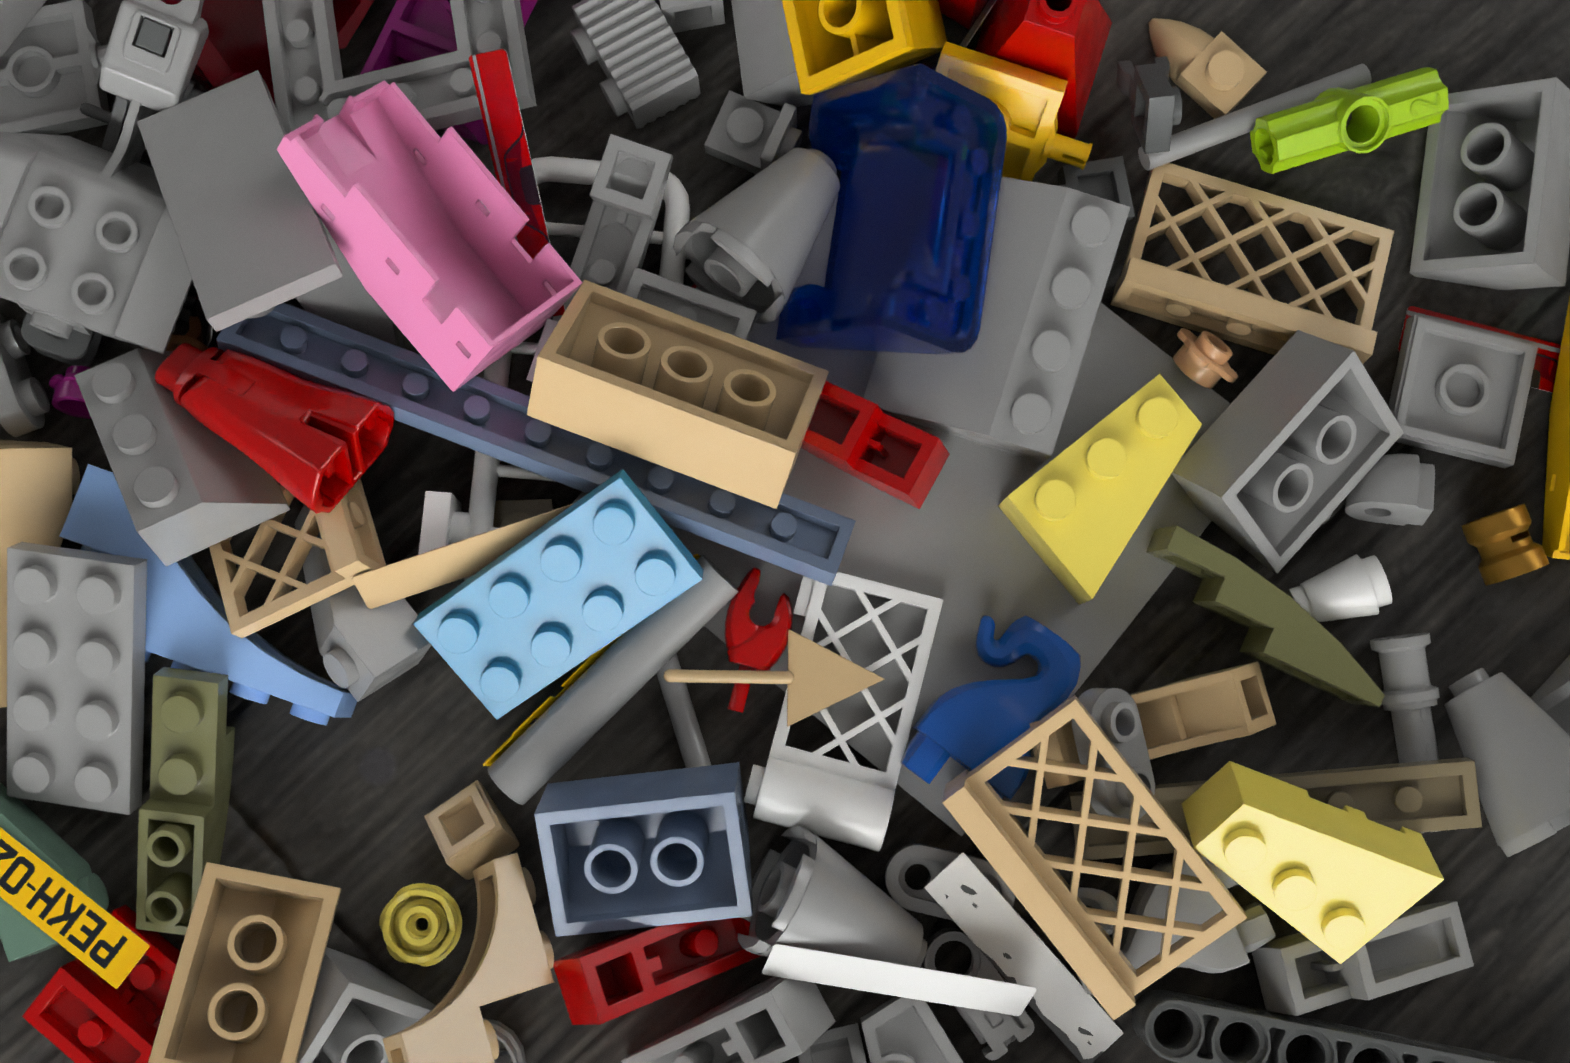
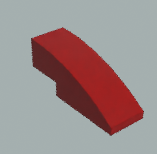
[801,381,950,509]

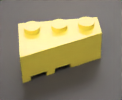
[998,374,1202,605]
[1182,761,1444,964]

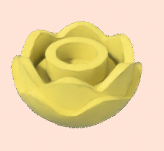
[379,883,463,967]

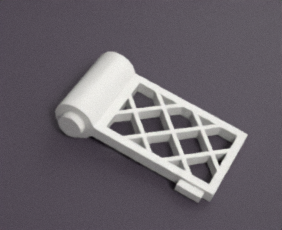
[744,572,944,852]

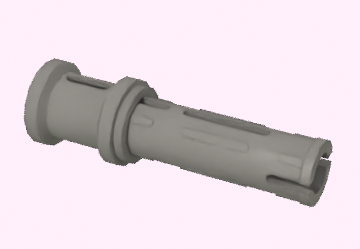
[1370,633,1440,833]

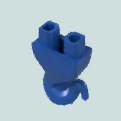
[900,615,1081,800]

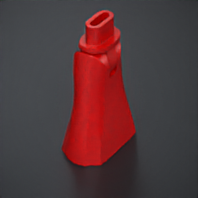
[155,342,394,514]

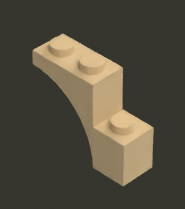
[1029,661,1276,789]
[383,853,554,1063]

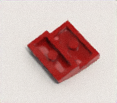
[22,904,180,1063]

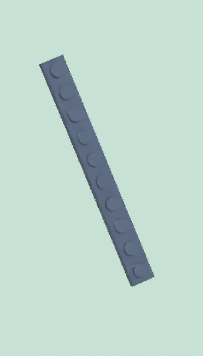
[216,303,856,586]

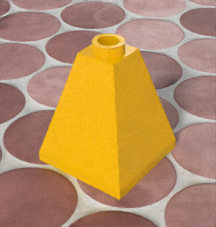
[782,0,947,95]

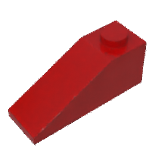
[553,918,761,1025]

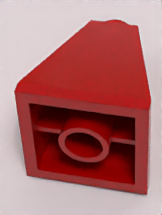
[975,0,1112,139]

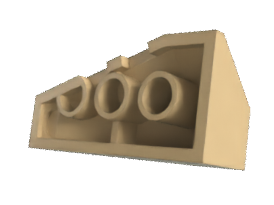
[0,440,80,708]

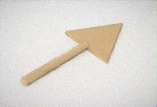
[664,629,885,727]

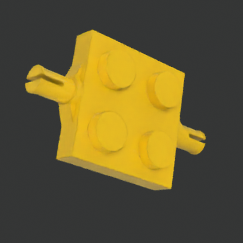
[880,41,1093,181]

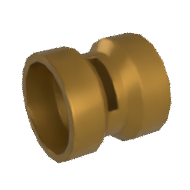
[1461,503,1550,585]

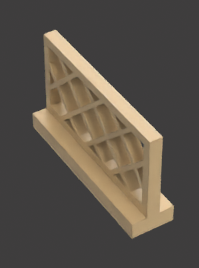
[1110,163,1394,364]
[209,479,386,638]
[942,695,1247,1021]

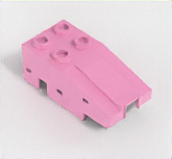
[277,80,583,392]

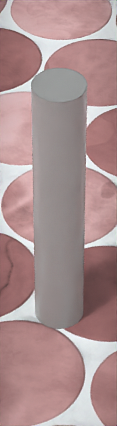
[488,555,739,805]

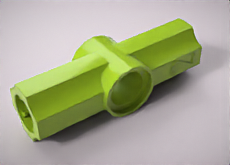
[1250,67,1449,174]

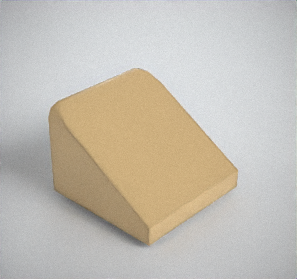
[424,780,519,880]

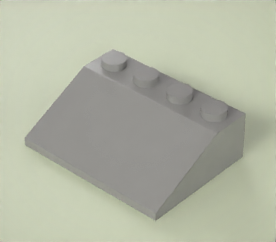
[863,166,1130,464]

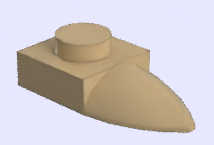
[1148,18,1267,119]

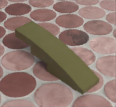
[1146,525,1385,707]

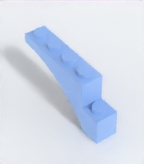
[59,464,357,725]

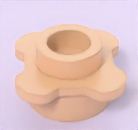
[1173,328,1238,389]

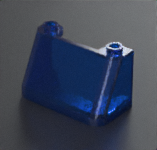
[776,63,1007,355]

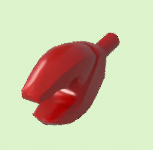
[724,567,793,713]

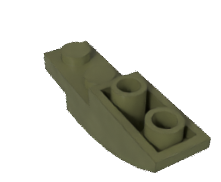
[136,667,235,935]

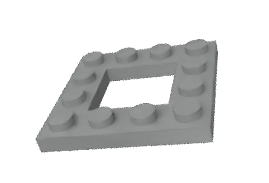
[262,0,537,134]

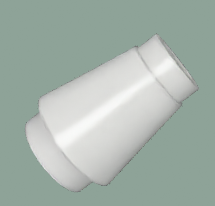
[1288,554,1392,622]

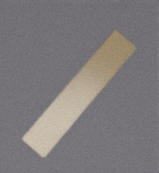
[353,503,574,609]

